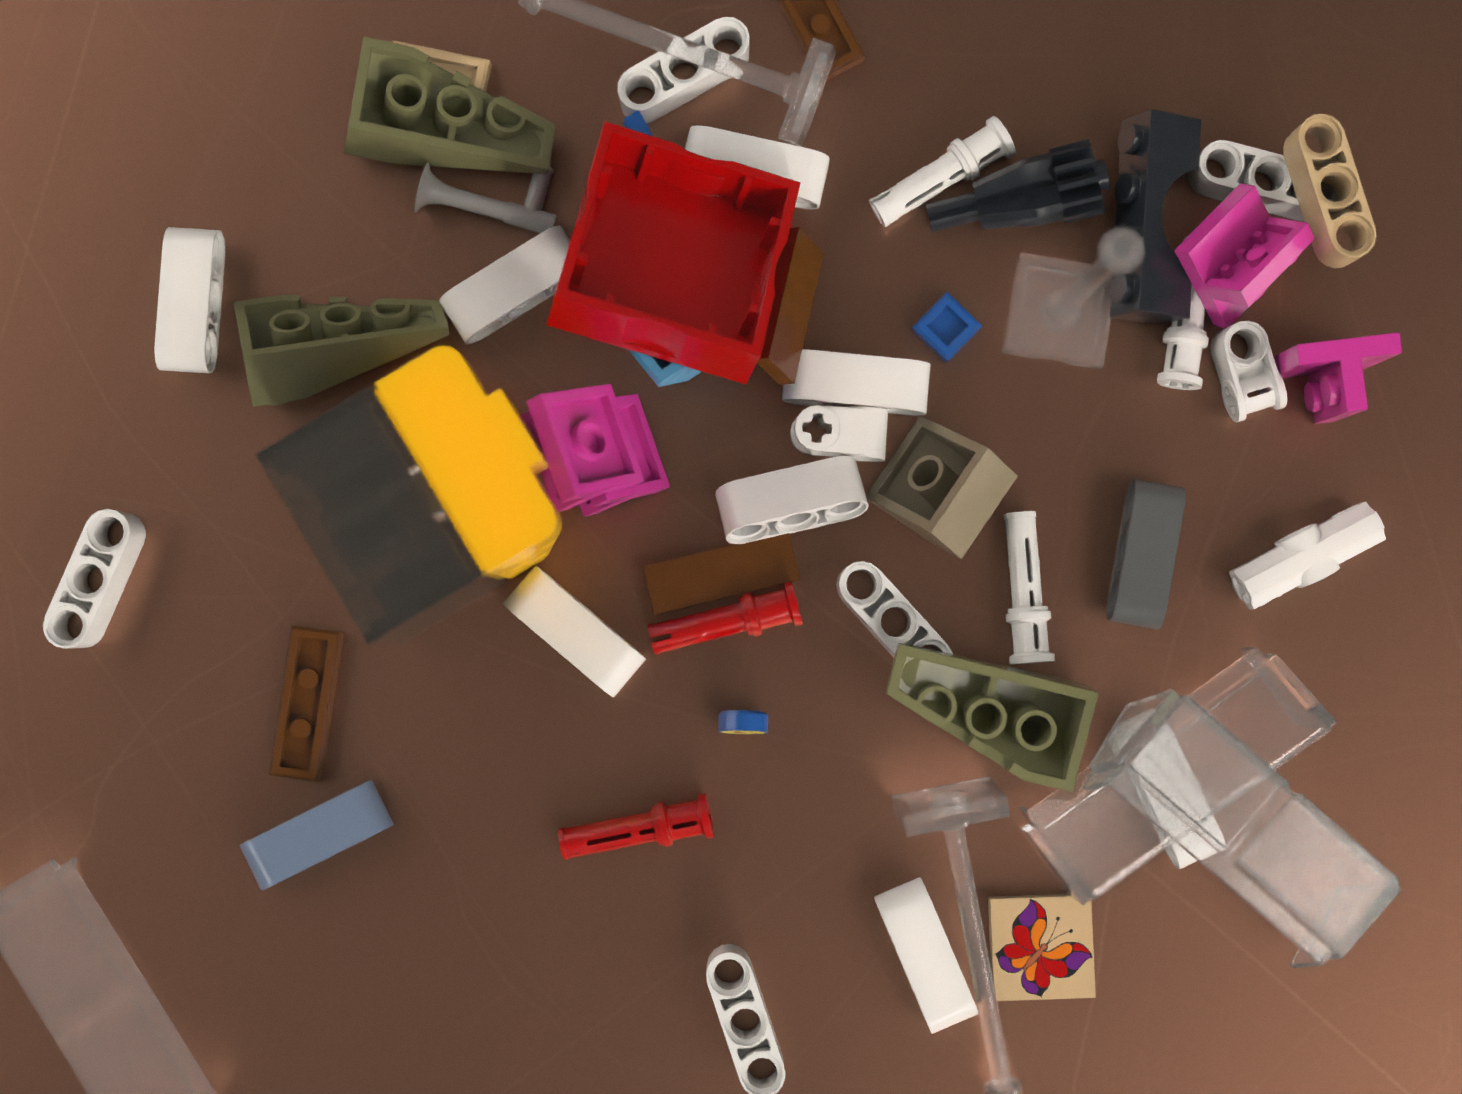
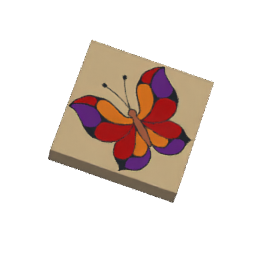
[988,893,1096,1001]

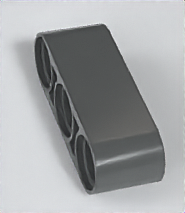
[1106,478,1186,630]

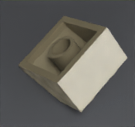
[866,416,1018,559]

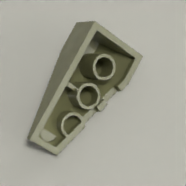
[344,36,555,174]
[233,295,449,407]
[885,643,1099,792]

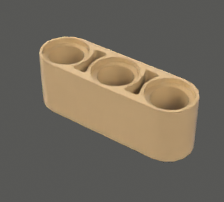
[1283,114,1377,268]

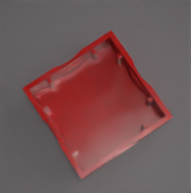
[546,121,801,384]

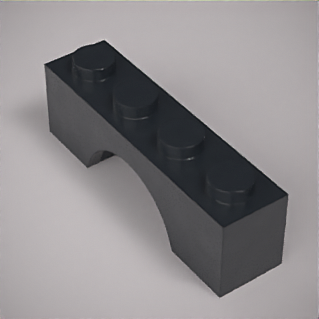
[1109,109,1201,325]

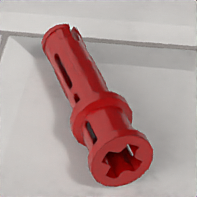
[648,581,803,655]
[558,793,715,860]

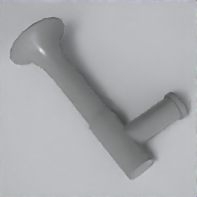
[414,162,557,233]

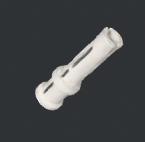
[869,116,1016,227]
[1157,236,1209,390]
[1004,511,1055,664]

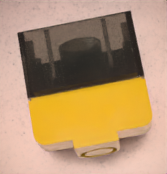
[255,346,562,644]

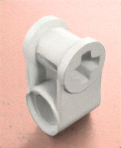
[1210,321,1287,422]
[790,405,888,462]

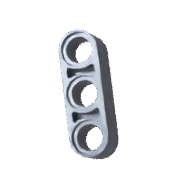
[239,780,394,891]

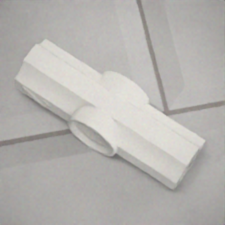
[1229,501,1386,610]

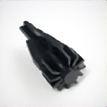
[926,139,1110,232]

